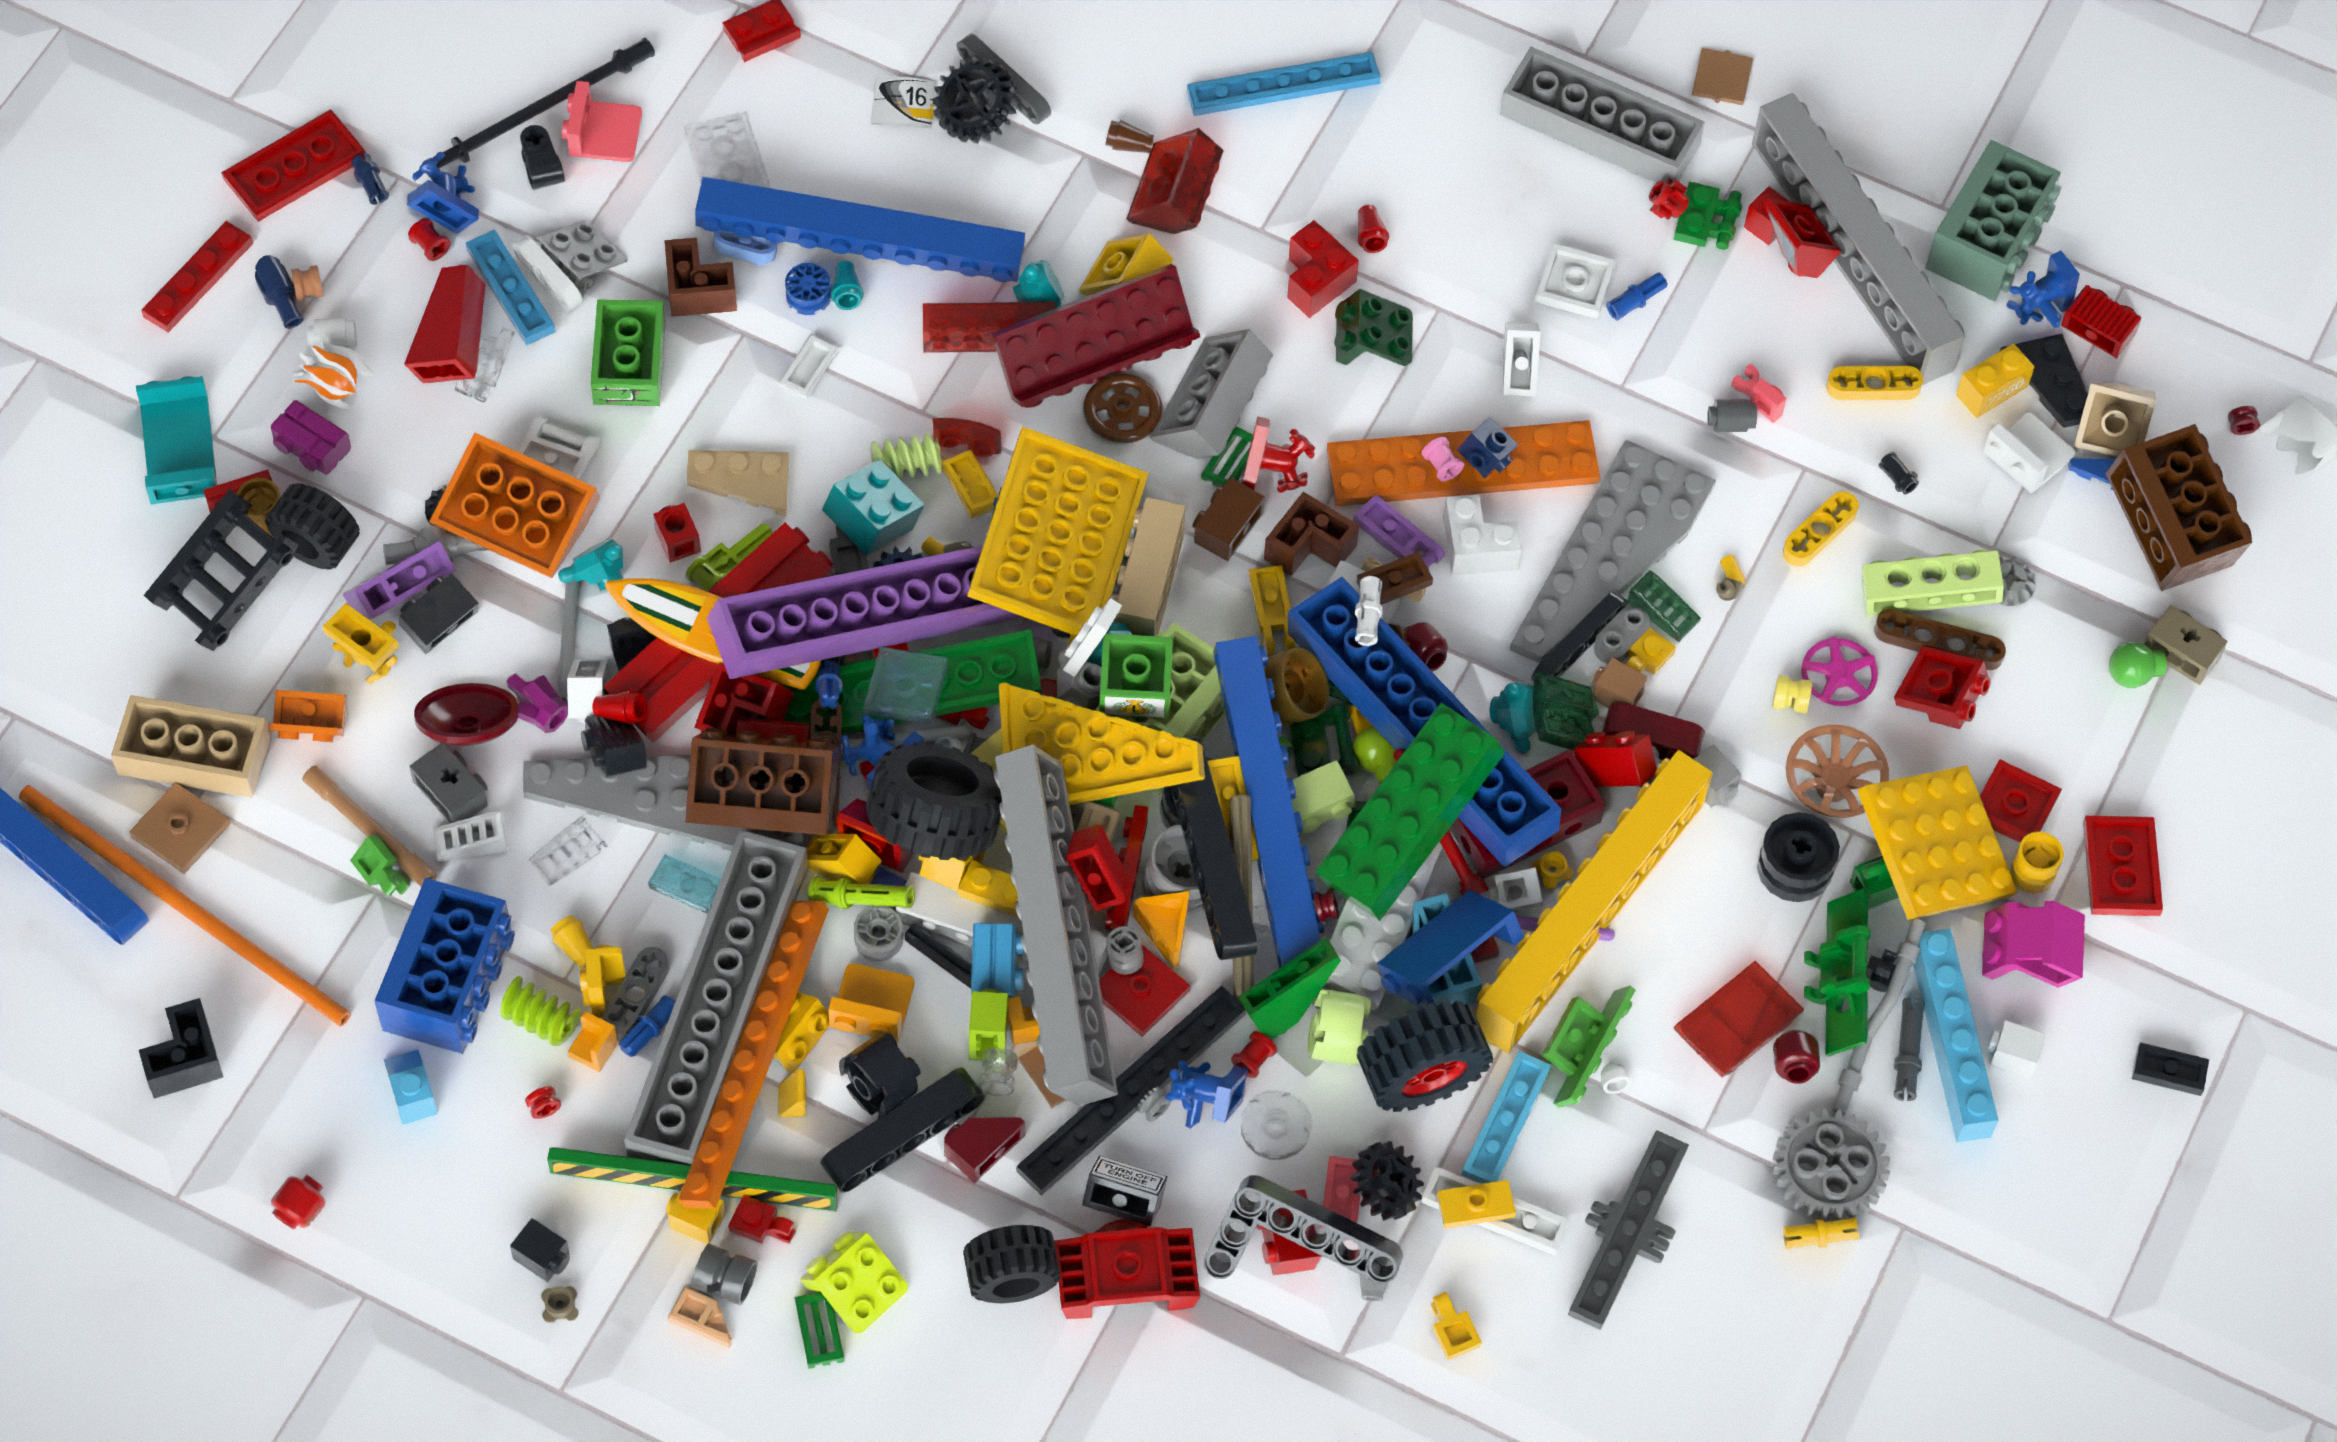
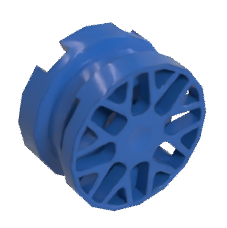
[785,263,831,316]

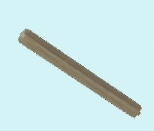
[1230,795,1254,1004]

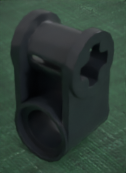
[520,125,565,190]

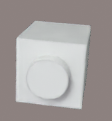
[1987,1020,2046,1078]

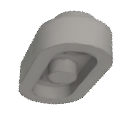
[1594,606,1650,664]

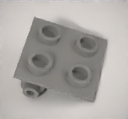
[537,220,628,290]

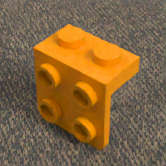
[828,963,915,1043]

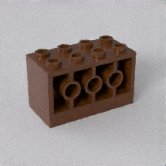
[2105,424,2253,591]
[685,728,840,835]

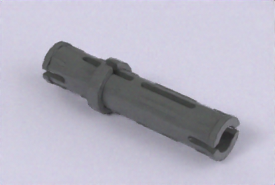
[1893,997,1925,1101]

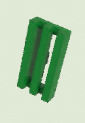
[1201,426,1253,488]
[794,1292,844,1369]

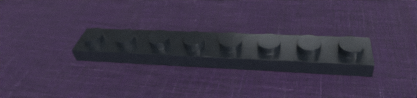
[1016,985,1246,1196]

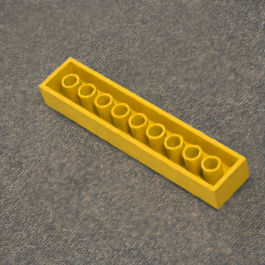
[1474,750,1713,1054]

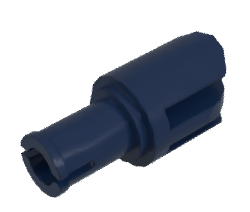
[255,255,304,329]

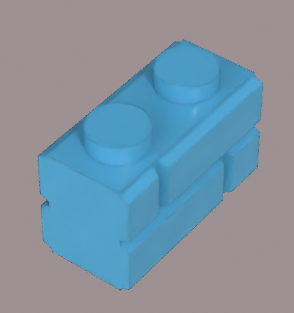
[971,923,1025,998]

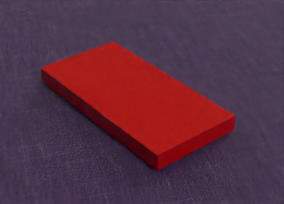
[221,109,367,222]

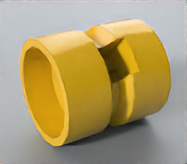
[2010,832,2064,894]

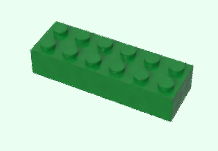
[1315,703,1505,921]

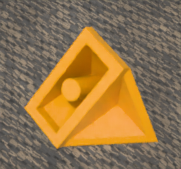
[1133,891,1190,969]

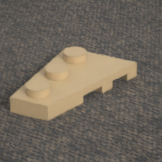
[687,450,790,516]

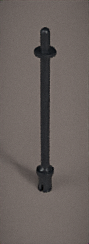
[436,37,655,168]

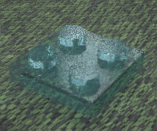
[863,647,949,725]

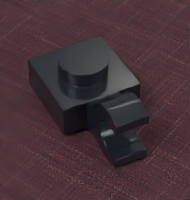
[1867,949,1898,992]

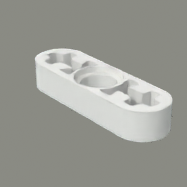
[512,235,582,312]

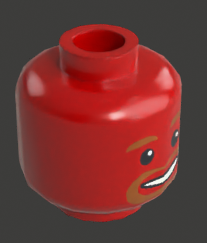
[271,1174,326,1230]

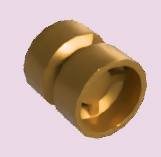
[237,478,281,537]

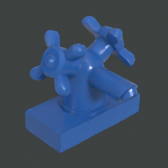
[407,152,479,234]
[2006,250,2080,329]
[841,715,925,791]
[1165,1060,1248,1129]

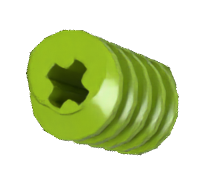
[500,976,581,1046]

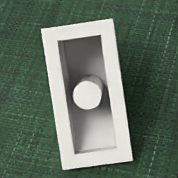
[1503,322,1541,396]
[567,659,608,723]

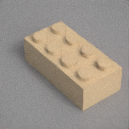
[1112,497,1186,636]
[111,695,271,798]

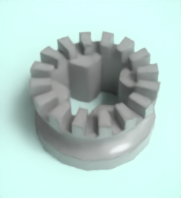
[1137,1086,1172,1123]

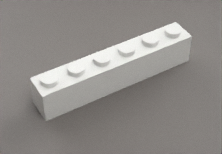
[896,872,1108,977]

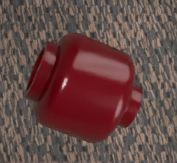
[1404,622,1448,672]
[1773,1030,1821,1084]

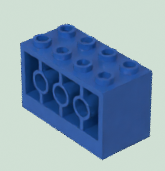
[374,878,515,1054]

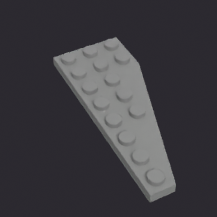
[1510,440,1716,663]
[523,755,804,851]

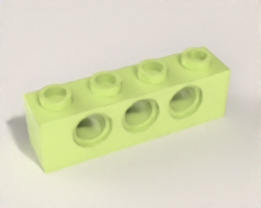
[1862,550,2004,616]

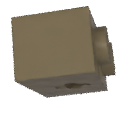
[2144,605,2228,685]

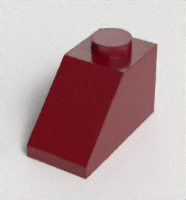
[944,1117,1025,1184]

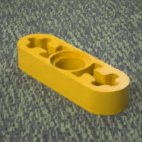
[1826,366,1924,400]
[1783,491,1859,566]

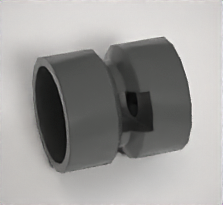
[692,1243,758,1305]

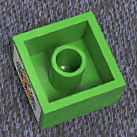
[1099,634,1173,718]

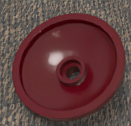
[414,683,519,746]

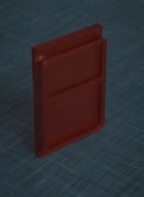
[1673,960,1804,1078]

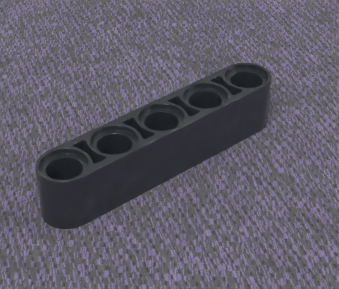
[820,1067,985,1193]

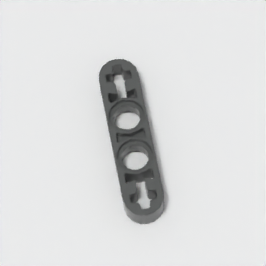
[956,33,1052,125]

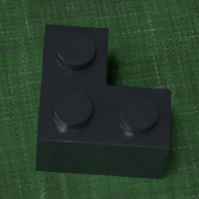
[138,998,224,1099]

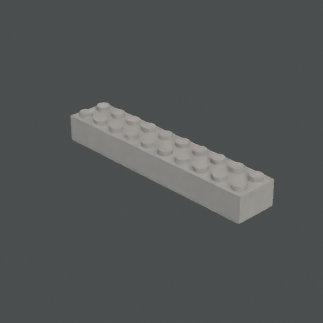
[1752,93,1965,385]
[994,744,1118,1106]
[624,830,808,1165]

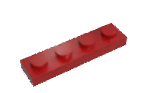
[141,221,253,333]
[1104,805,1149,932]

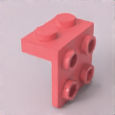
[562,81,642,162]

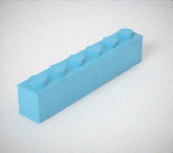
[1913,928,1999,1142]

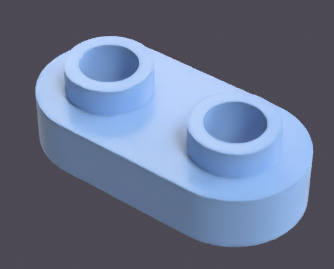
[713,230,777,265]

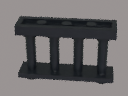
[143,489,300,652]

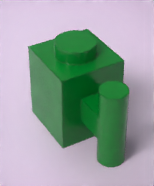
[1850,856,1899,909]

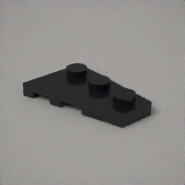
[1999,333,2088,428]

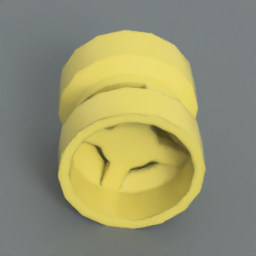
[1772,675,1812,714]

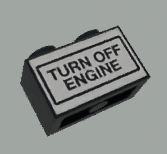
[1082,1155,1168,1227]

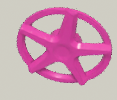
[1801,636,1878,706]

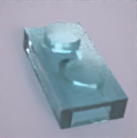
[648,854,721,914]

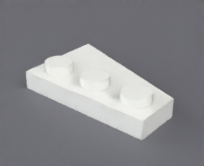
[1063,598,1122,677]

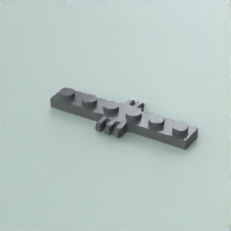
[1568,1130,1689,1330]

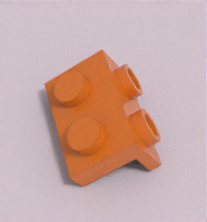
[269,690,347,742]

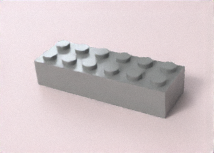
[1500,46,1705,183]

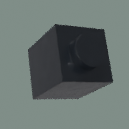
[510,1218,570,1282]

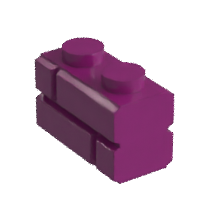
[270,400,351,475]

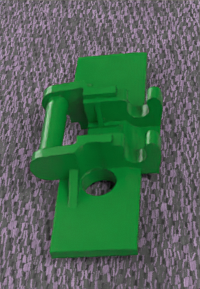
[1804,888,1871,1057]

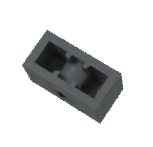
[409,743,488,823]

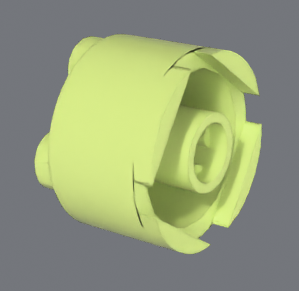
[1308,988,1371,1065]

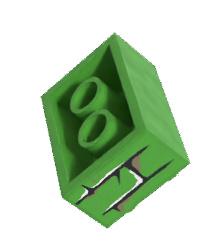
[590,299,666,406]

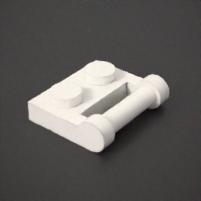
[517,416,600,480]

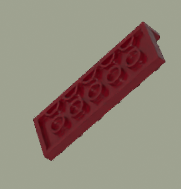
[992,263,1201,408]

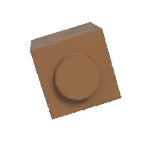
[1591,658,1648,708]

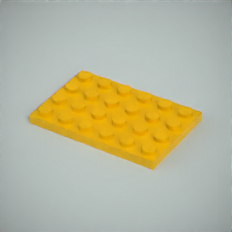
[967,426,1149,636]

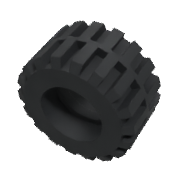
[265,483,360,570]
[963,1225,1061,1304]

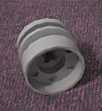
[1142,825,1204,915]

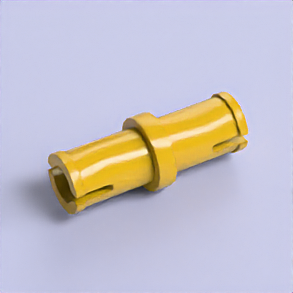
[1783,1217,1859,1250]

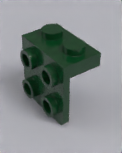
[1334,288,1413,366]

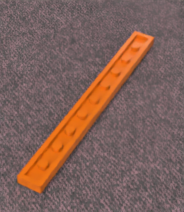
[678,901,829,1209]

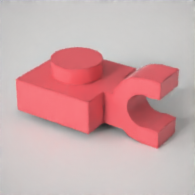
[1731,363,1787,423]

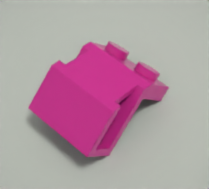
[1982,901,2085,988]

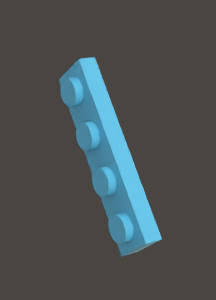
[1461,1051,1551,1184]

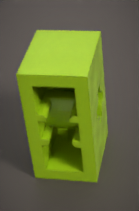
[969,989,1008,1062]

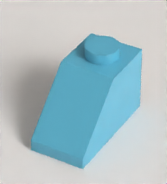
[383,1049,437,1125]

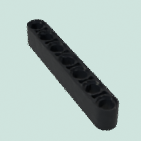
[1170,735,1257,961]

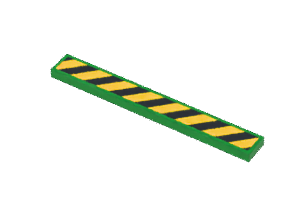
[547,1147,838,1212]

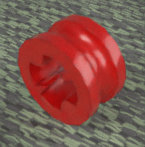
[525,1086,561,1119]

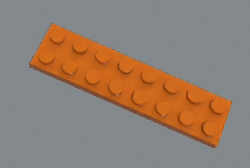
[1326,420,1600,506]

